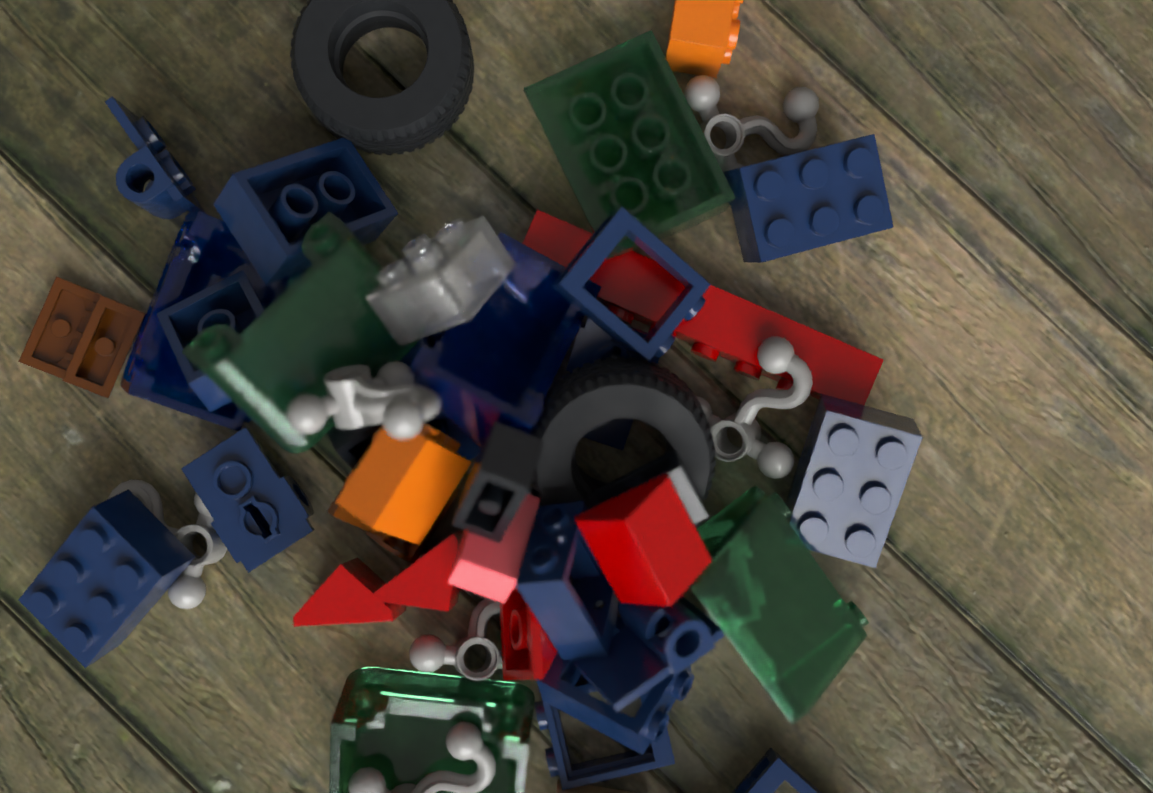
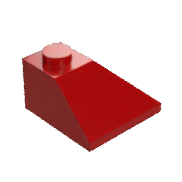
[499,587,558,680]

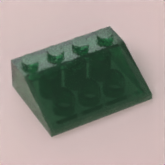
[524,30,736,260]

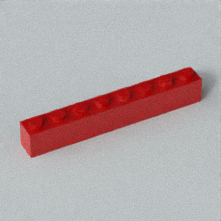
[515,209,884,405]

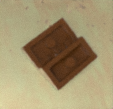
[18,276,146,398]

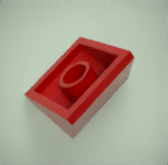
[575,473,712,606]
[373,530,463,612]
[293,557,406,627]

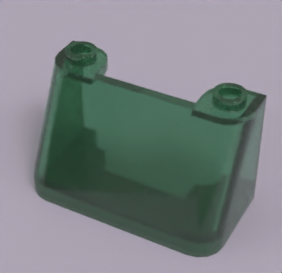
[182,212,428,453]
[689,485,869,725]
[329,667,535,793]

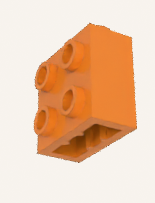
[336,422,472,545]

